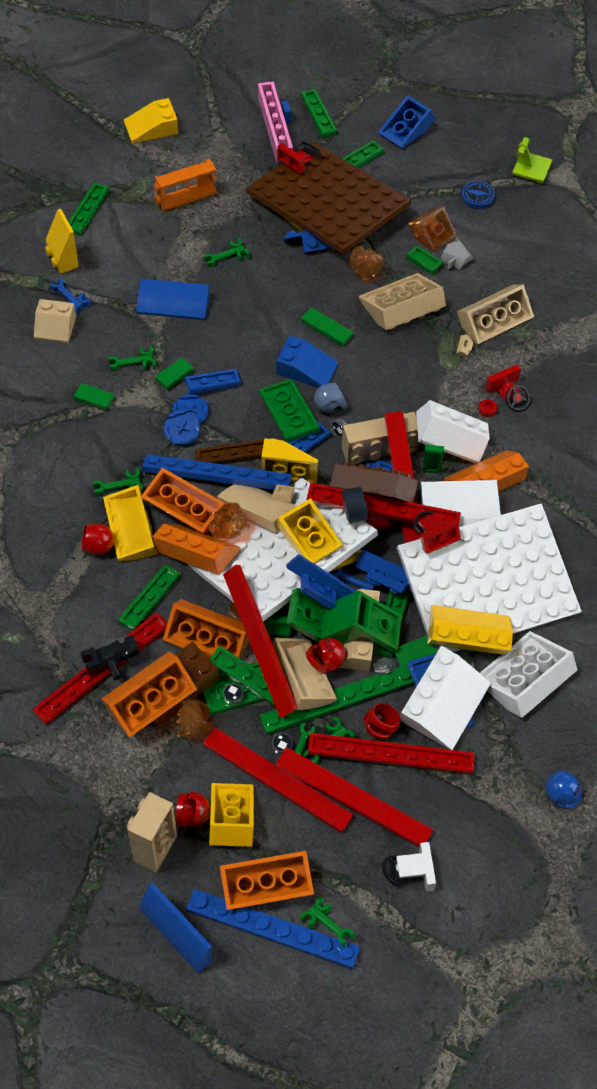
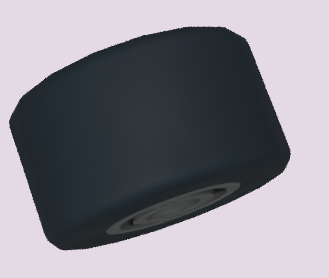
[342,487,368,524]

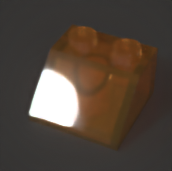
[408,205,457,252]

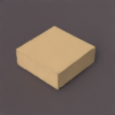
[272,484,295,503]

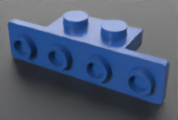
[283,230,334,254]
[355,549,412,594]
[286,554,356,610]

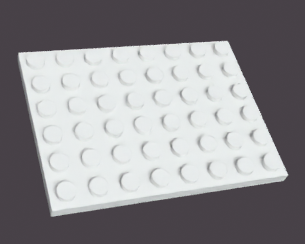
[187,478,378,621]
[397,503,582,652]

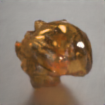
[349,245,386,282]
[209,502,249,539]
[176,699,212,739]

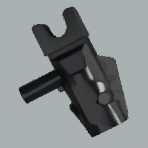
[81,635,140,680]

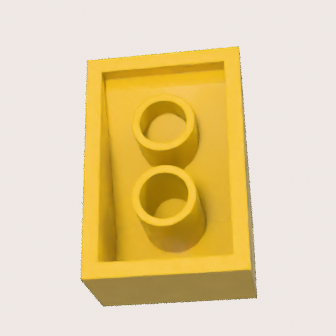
[124,98,178,144]
[44,209,79,274]
[261,438,318,484]
[277,498,343,563]
[209,783,254,847]

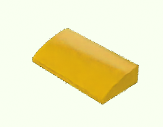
[103,485,158,561]

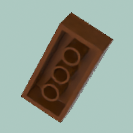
[330,462,418,503]
[152,641,220,729]

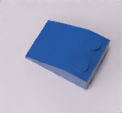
[378,95,436,149]
[276,335,338,388]

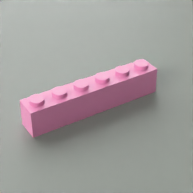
[258,82,293,164]

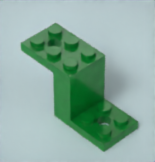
[286,588,402,652]

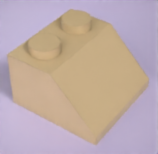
[34,299,76,344]

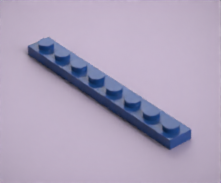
[142,454,292,490]
[186,889,360,970]

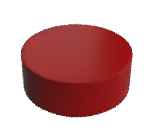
[478,399,497,417]

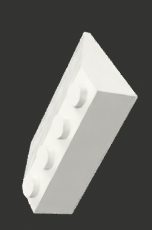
[421,480,501,533]
[480,631,577,718]
[400,646,491,750]

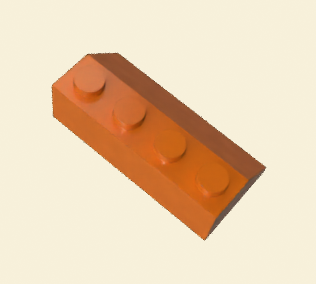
[444,450,529,491]
[141,468,227,534]
[152,524,241,575]
[163,599,249,659]
[102,652,197,738]
[220,851,314,911]

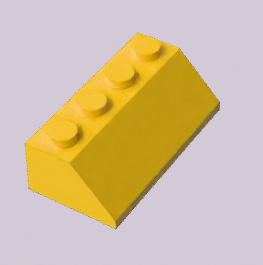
[427,605,513,655]

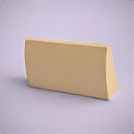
[217,484,297,533]
[272,638,337,710]

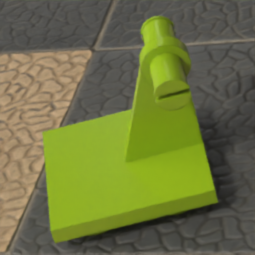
[512,137,552,183]

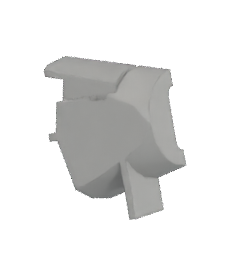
[441,237,473,270]

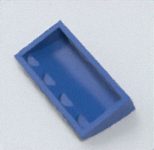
[136,278,210,320]
[140,883,212,974]

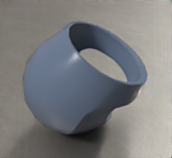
[314,383,348,414]

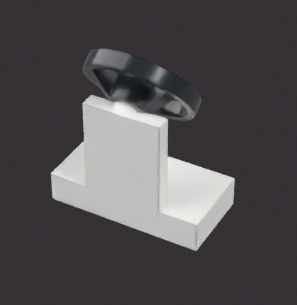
[382,842,436,892]

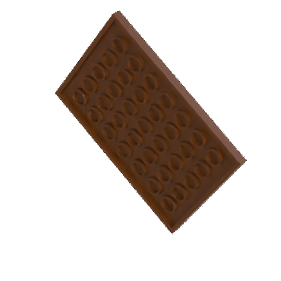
[246,142,411,254]

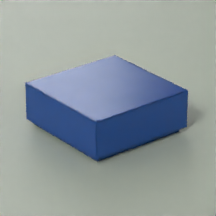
[281,101,291,124]

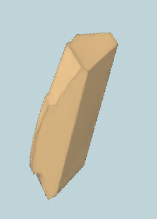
[456,334,473,356]

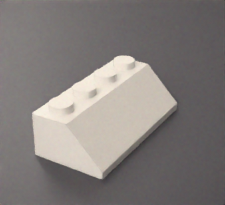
[416,400,490,464]

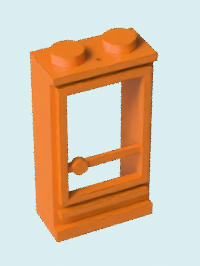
[153,159,217,211]

